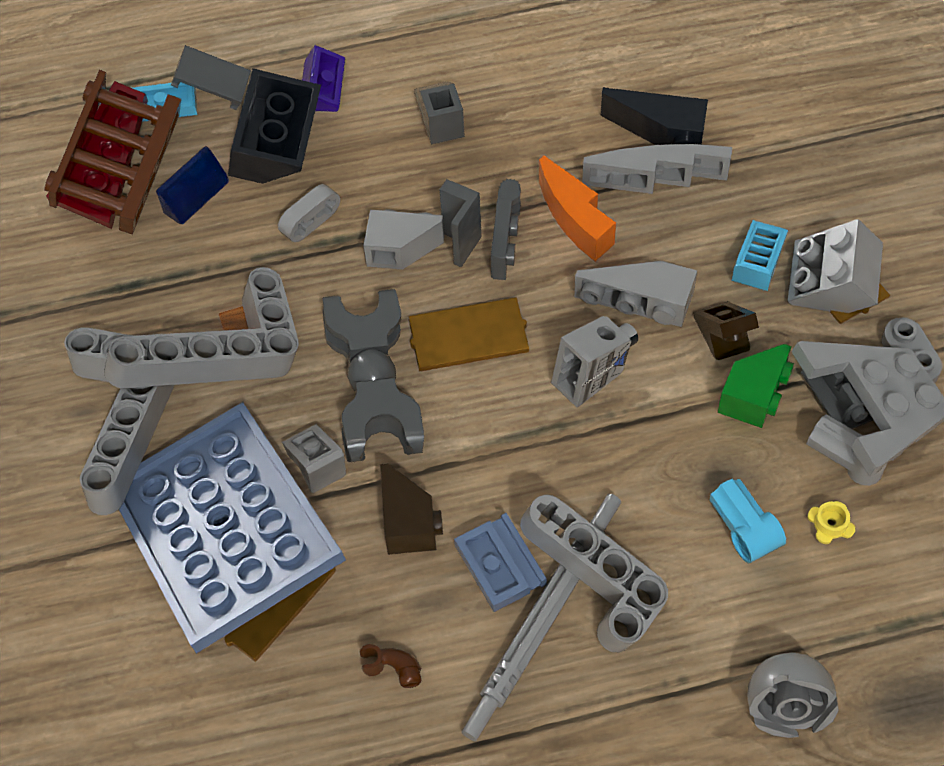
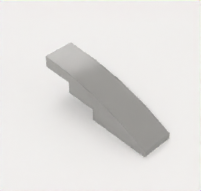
[582,144,732,194]

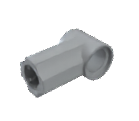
[807,414,887,486]

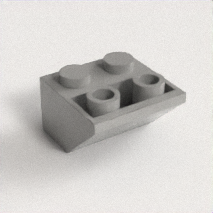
[788,219,883,313]

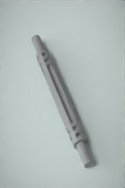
[462,494,621,741]

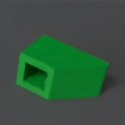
[717,344,794,428]

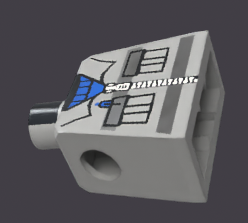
[551,316,638,407]

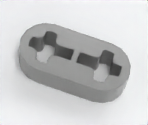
[278,184,340,242]

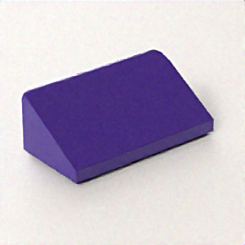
[302,45,345,112]

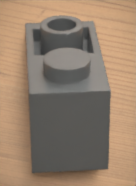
[414,82,465,145]

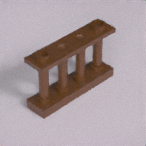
[44,70,181,235]

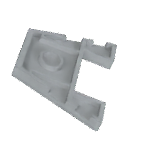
[792,341,944,476]

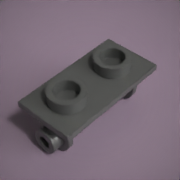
[801,371,874,429]

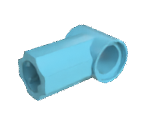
[709,479,786,563]

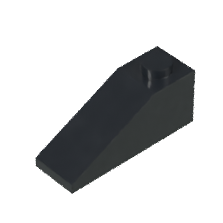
[601,87,708,145]

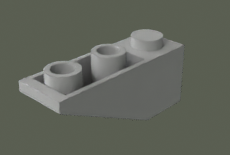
[574,261,697,327]

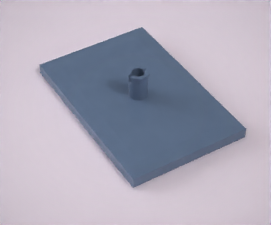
[119,402,346,654]

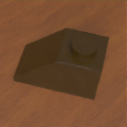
[380,463,443,555]

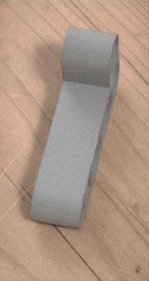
[520,495,668,653]

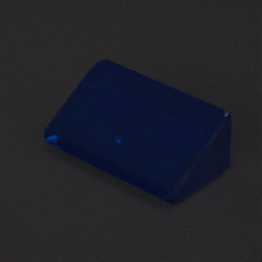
[156,146,229,224]

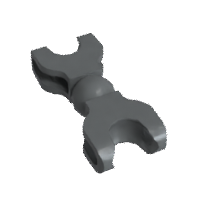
[322,289,424,462]

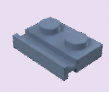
[454,513,547,612]

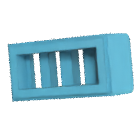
[732,220,788,291]

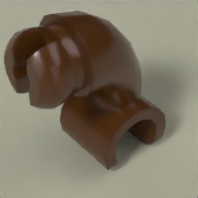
[360,644,422,688]

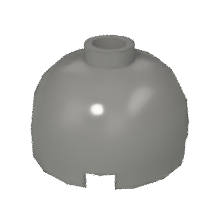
[747,652,839,738]

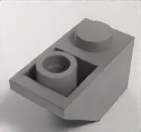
[363,210,445,270]

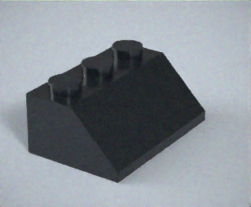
[228,68,321,184]

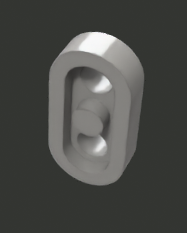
[882,318,942,383]

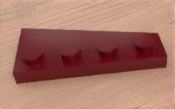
[46,81,148,229]

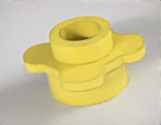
[807,501,855,544]

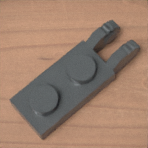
[491,178,521,280]

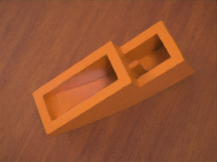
[539,156,616,262]

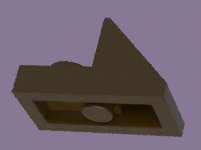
[693,301,759,360]

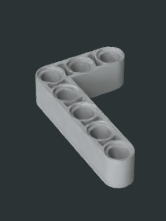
[104,267,299,388]
[64,327,174,515]

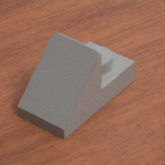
[282,424,346,493]

